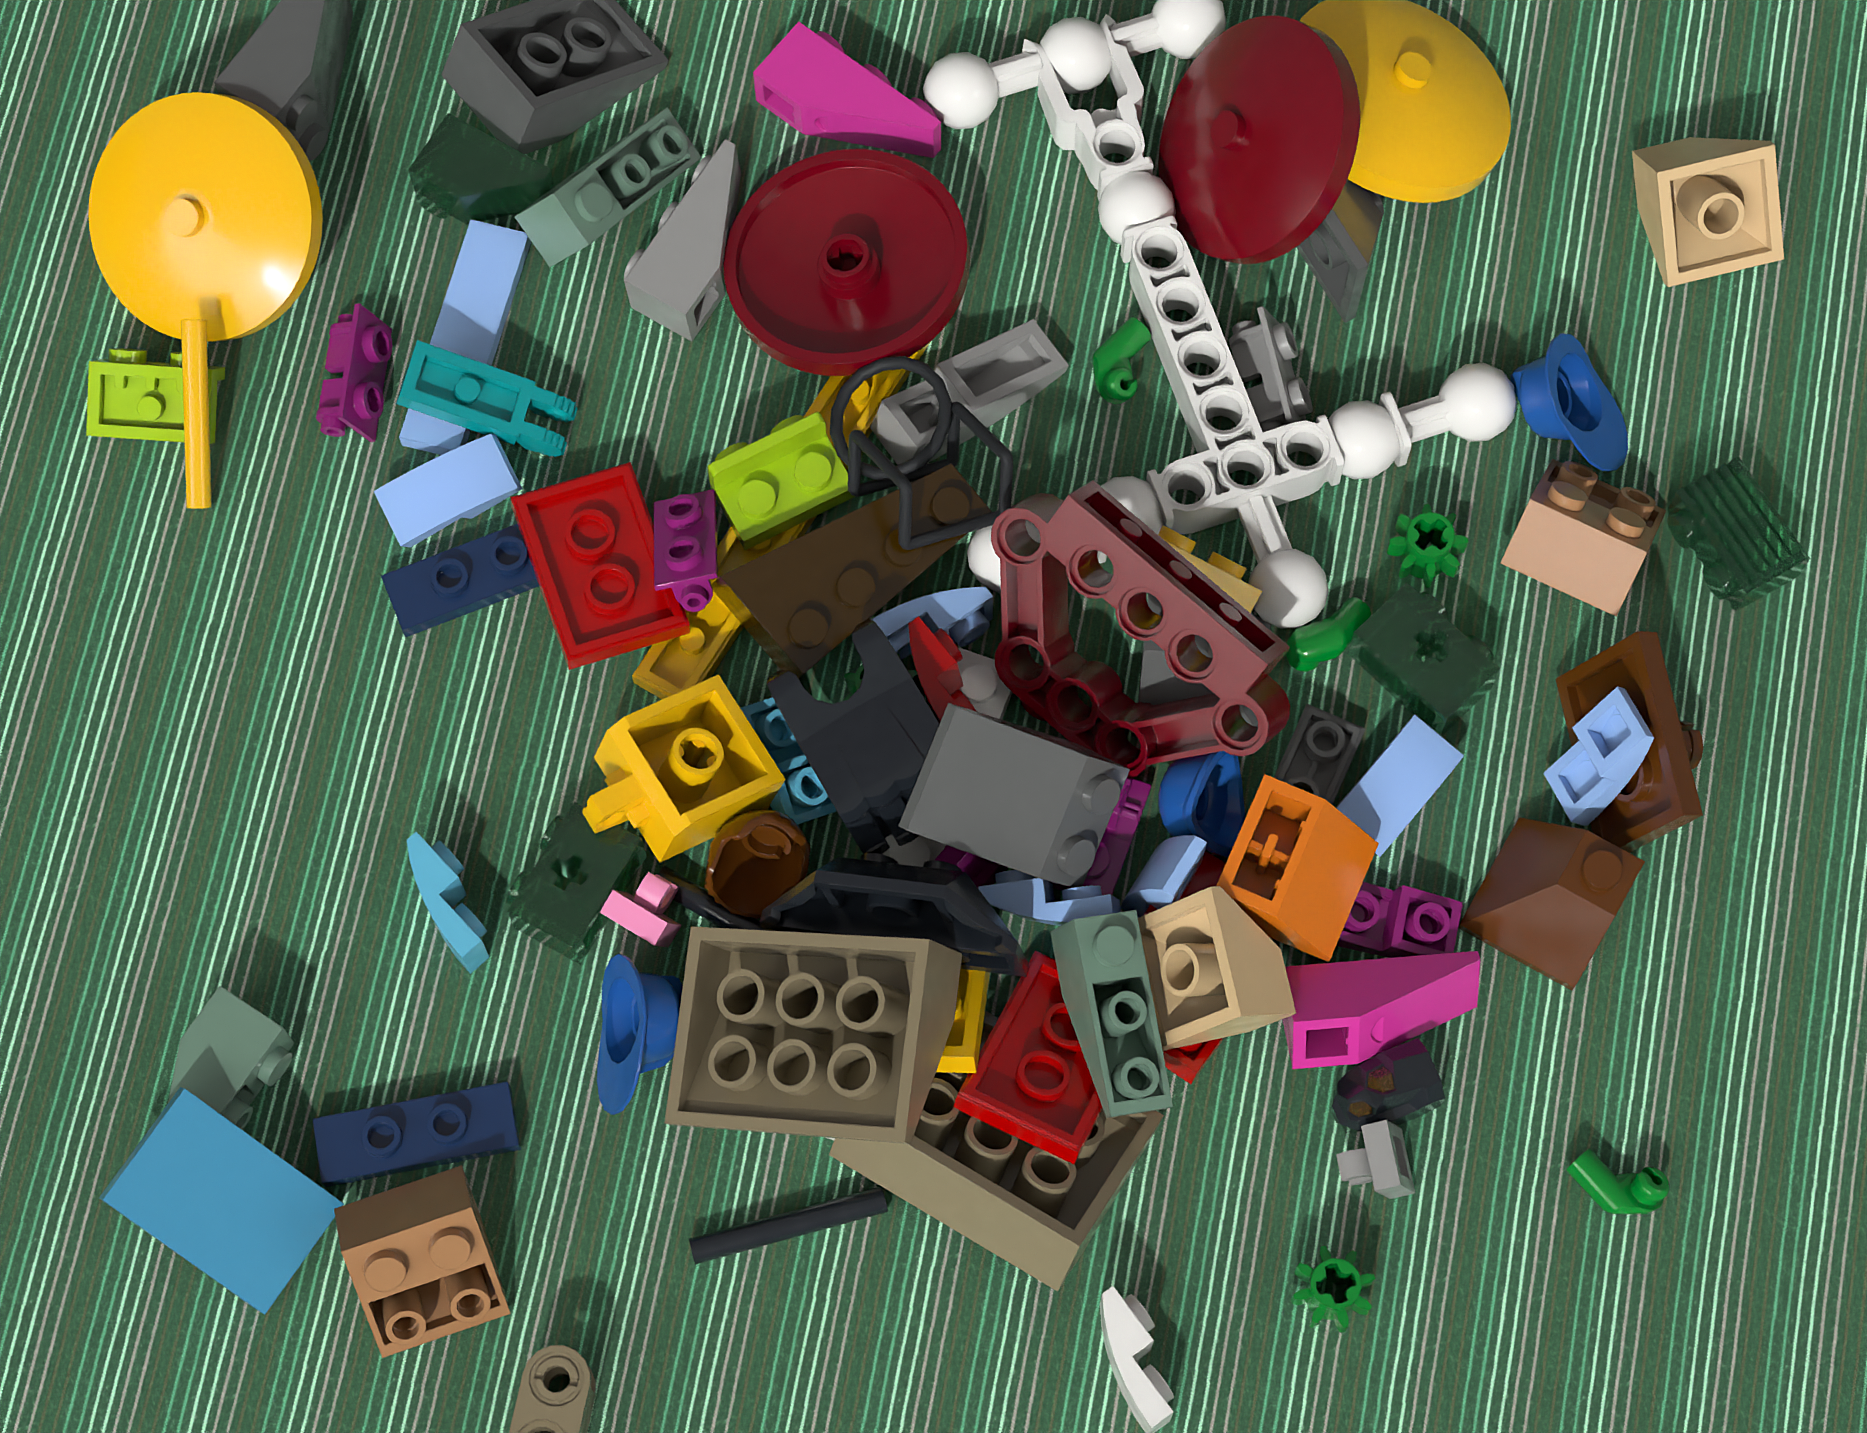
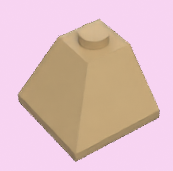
[1632,137,1784,287]
[1138,886,1296,1051]

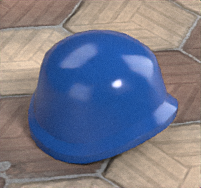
[1158,751,1245,857]

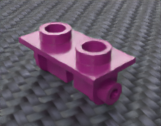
[316,303,393,442]
[654,489,718,612]

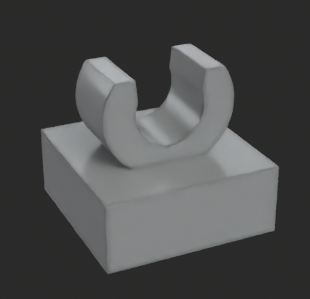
[1336,1120,1415,1199]

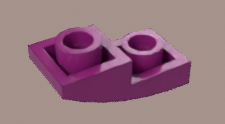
[1336,882,1463,958]

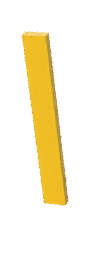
[632,342,930,699]

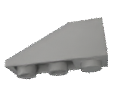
[624,139,741,342]

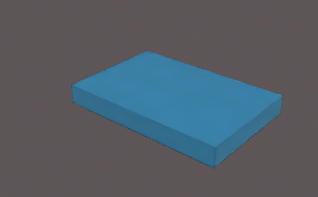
[99,1087,344,1315]

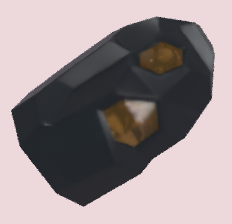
[1331,1038,1445,1131]

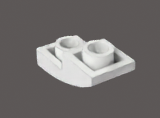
[1100,1286,1174,1433]

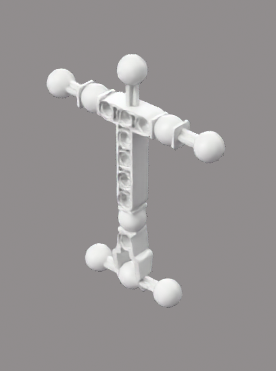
[923,0,1517,629]

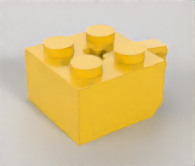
[582,674,786,863]

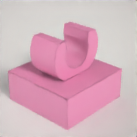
[600,872,682,948]

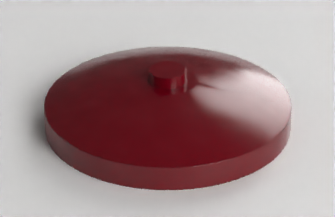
[1158,15,1360,264]
[723,149,970,376]

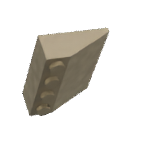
[664,927,962,1144]
[829,1011,1164,1292]

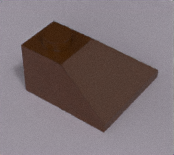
[1458,817,1645,991]

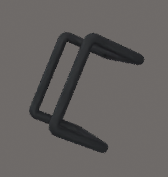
[848,402,1013,550]

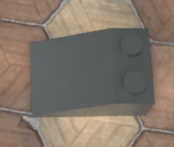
[214,0,353,161]
[441,0,669,159]
[899,703,1130,888]

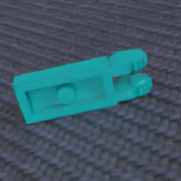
[395,340,578,457]

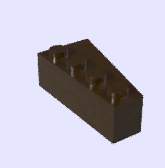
[712,463,992,678]

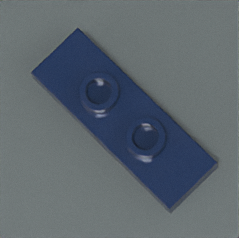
[381,524,539,638]
[313,1082,521,1187]

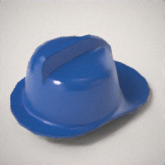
[1510,333,1628,471]
[597,954,683,1115]

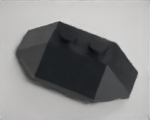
[760,853,1029,977]

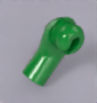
[1092,317,1152,404]
[1286,597,1371,672]
[1566,1148,1670,1214]

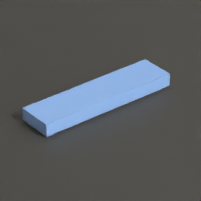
[399,220,531,455]

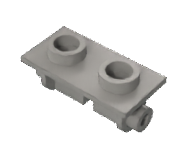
[1229,306,1313,432]

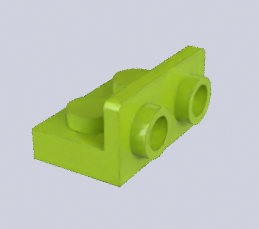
[86,348,225,444]
[707,412,855,550]

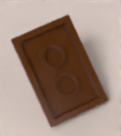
[1555,631,1704,853]

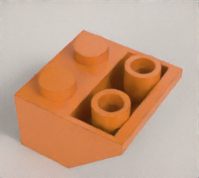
[1216,774,1379,962]

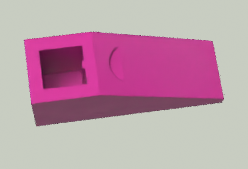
[753,21,941,158]
[1282,951,1480,1069]

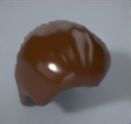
[705,809,811,919]

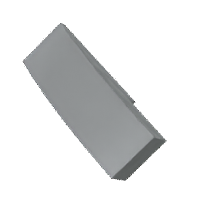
[870,319,1069,465]

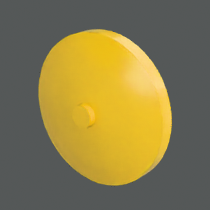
[1300,0,1511,203]
[88,92,323,342]

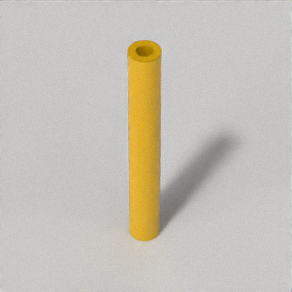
[181,319,212,509]

